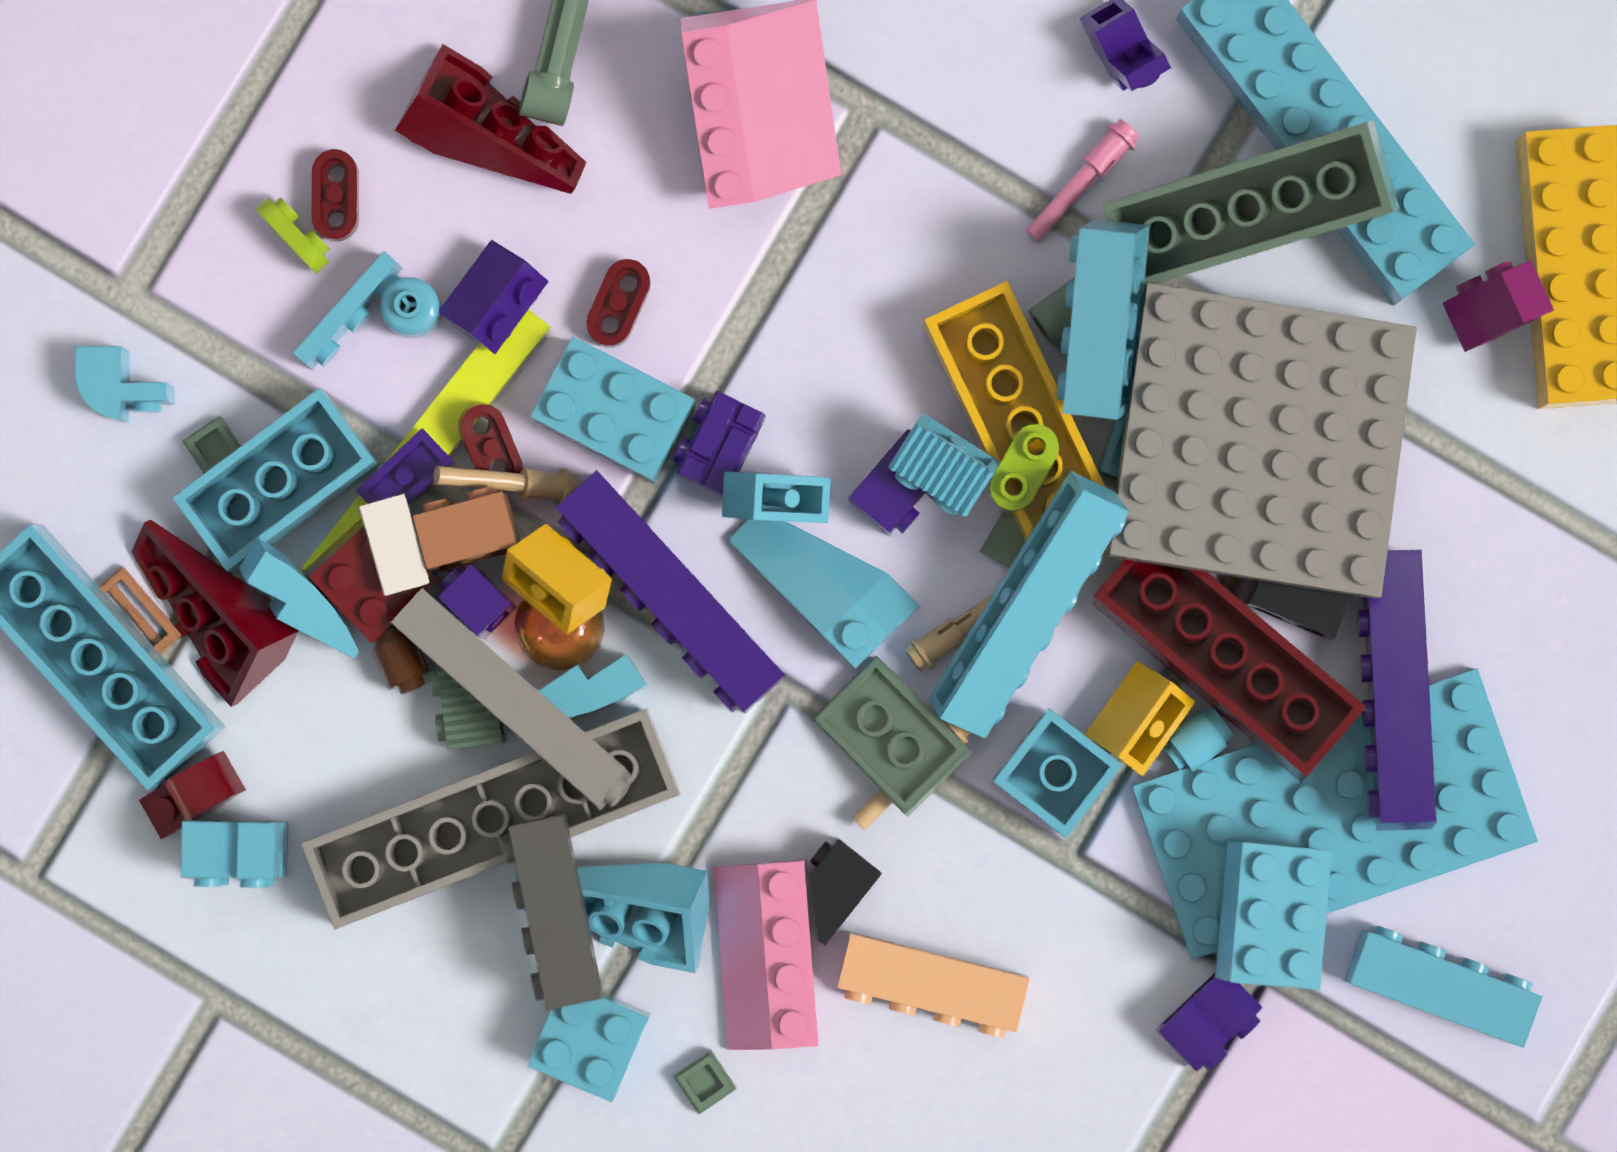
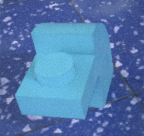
[75,346,174,423]

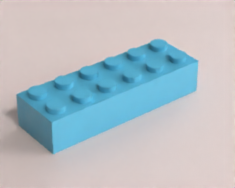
[0,524,226,791]

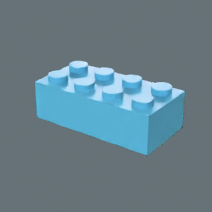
[1057,220,1150,420]
[172,388,381,574]

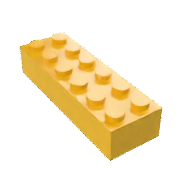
[1516,125,1617,409]
[923,281,1105,542]

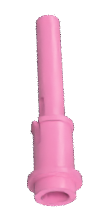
[1026,119,1139,242]

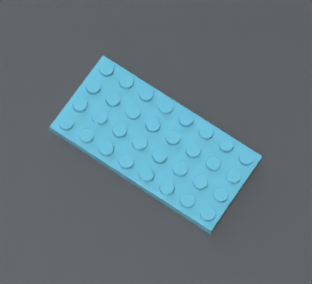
[1131,668,1538,960]

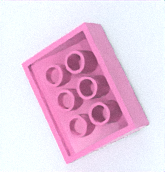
[679,0,841,209]

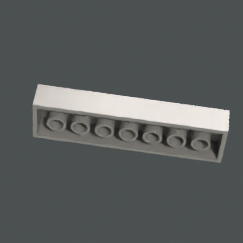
[301,709,681,930]

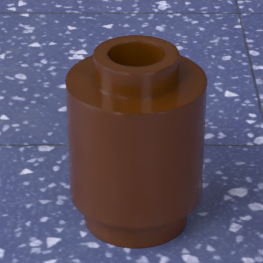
[371,626,429,695]

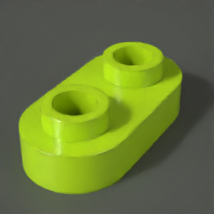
[254,196,330,274]
[989,424,1059,512]

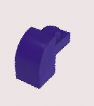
[1079,0,1171,91]

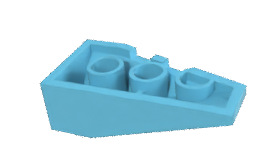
[728,520,919,669]
[516,863,710,973]

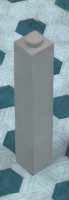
[391,588,631,810]

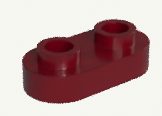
[311,149,359,242]
[586,259,651,348]
[458,403,523,491]

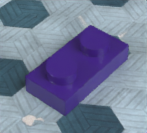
[356,428,455,507]

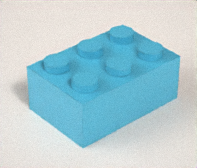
[530,336,696,484]
[1215,840,1332,990]

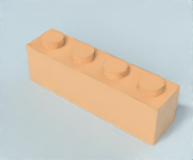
[837,932,1030,1038]

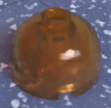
[514,598,605,671]

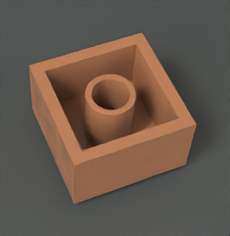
[413,486,521,574]

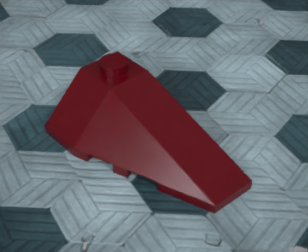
[394,44,587,194]
[131,519,299,707]

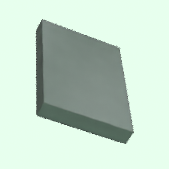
[812,655,973,817]

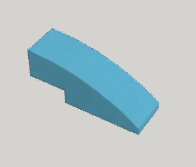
[239,538,359,659]
[539,654,648,719]

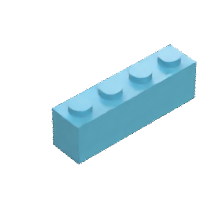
[1344,925,1543,1048]

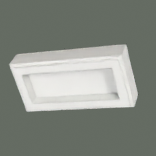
[358,494,430,596]

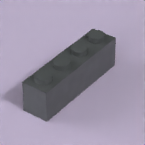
[502,813,604,1010]

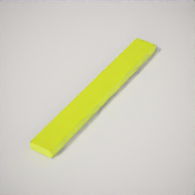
[302,309,551,605]

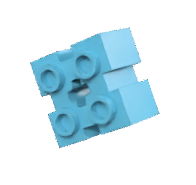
[181,820,288,888]

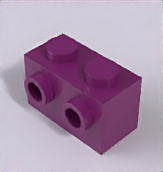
[1442,260,1554,352]

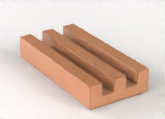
[99,566,181,654]

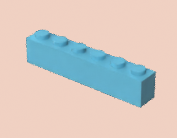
[928,471,1129,738]

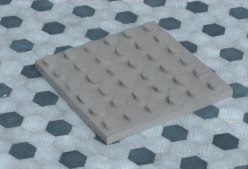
[1107,283,1417,599]

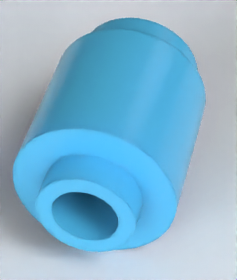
[1163,707,1234,772]

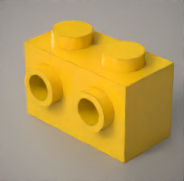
[501,524,612,635]
[1084,661,1196,776]

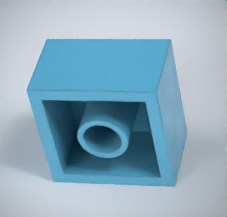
[991,708,1123,838]
[527,993,651,1103]

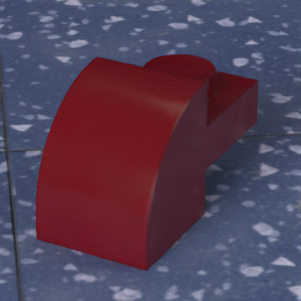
[139,751,246,840]

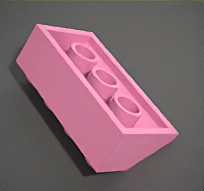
[713,860,818,1050]

